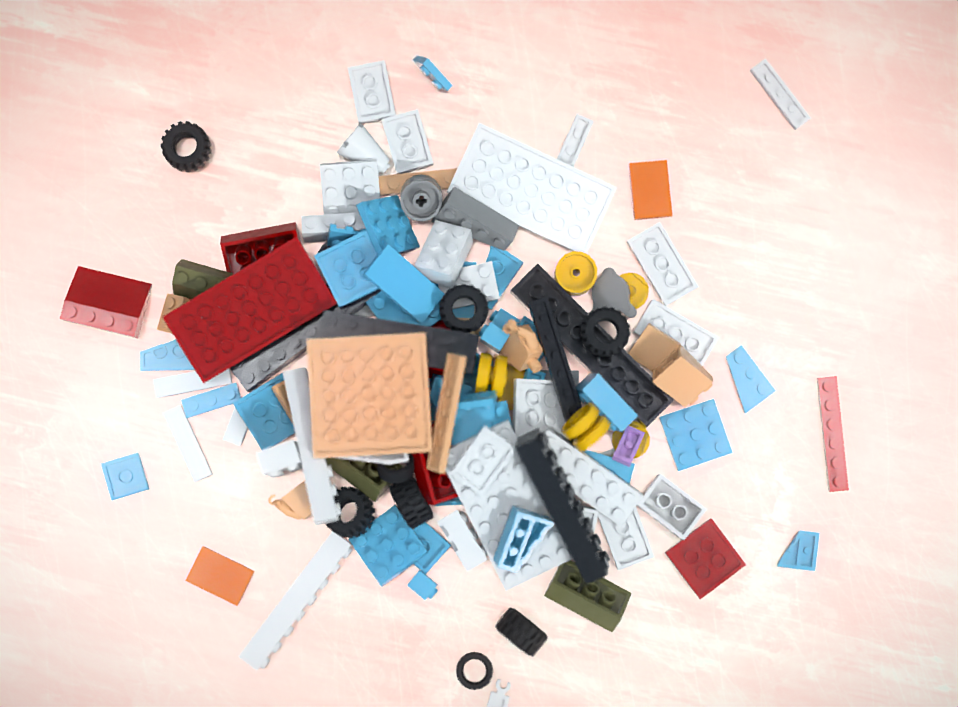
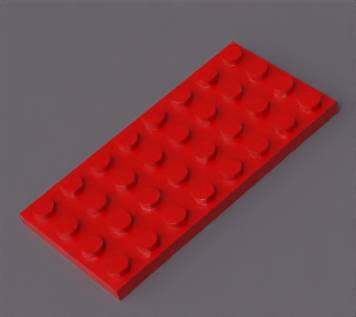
[162,236,337,384]

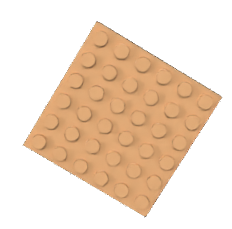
[307,333,432,458]

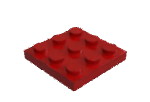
[665,518,746,600]

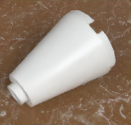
[336,123,390,174]

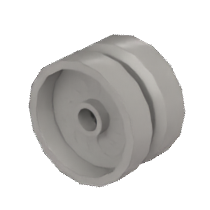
[400,174,443,221]

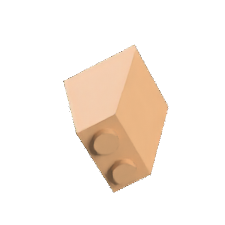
[652,345,713,407]

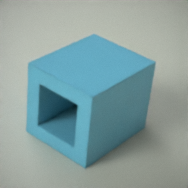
[407,570,438,600]

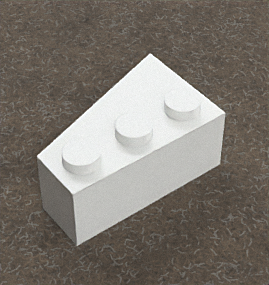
[437,510,488,572]

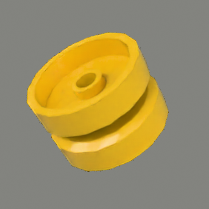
[554,251,598,296]
[475,353,508,398]
[561,403,611,452]

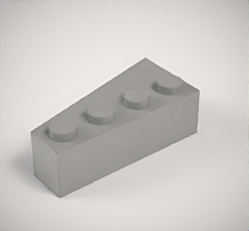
[431,187,519,251]

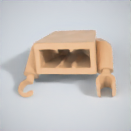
[485,319,543,373]
[268,480,313,520]

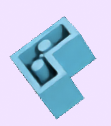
[479,308,520,354]

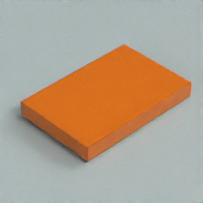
[629,160,673,220]
[185,546,255,606]

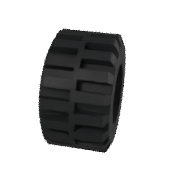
[160,121,211,172]
[440,284,488,333]
[580,307,630,357]
[389,477,433,529]
[325,487,375,538]
[495,608,548,657]

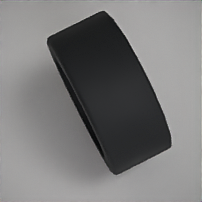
[377,453,414,484]
[456,652,493,690]

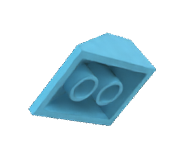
[451,401,512,446]

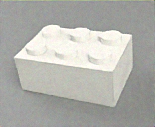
[414,220,473,288]
[256,440,302,478]
[637,474,707,540]

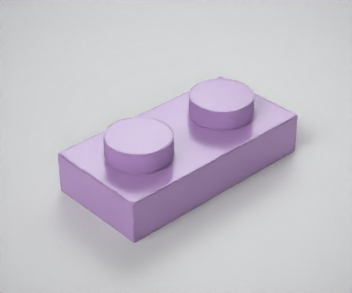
[612,425,645,467]

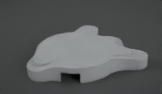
[591,267,637,318]

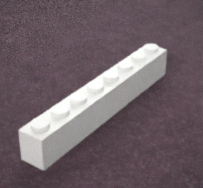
[283,367,341,526]
[238,532,352,671]

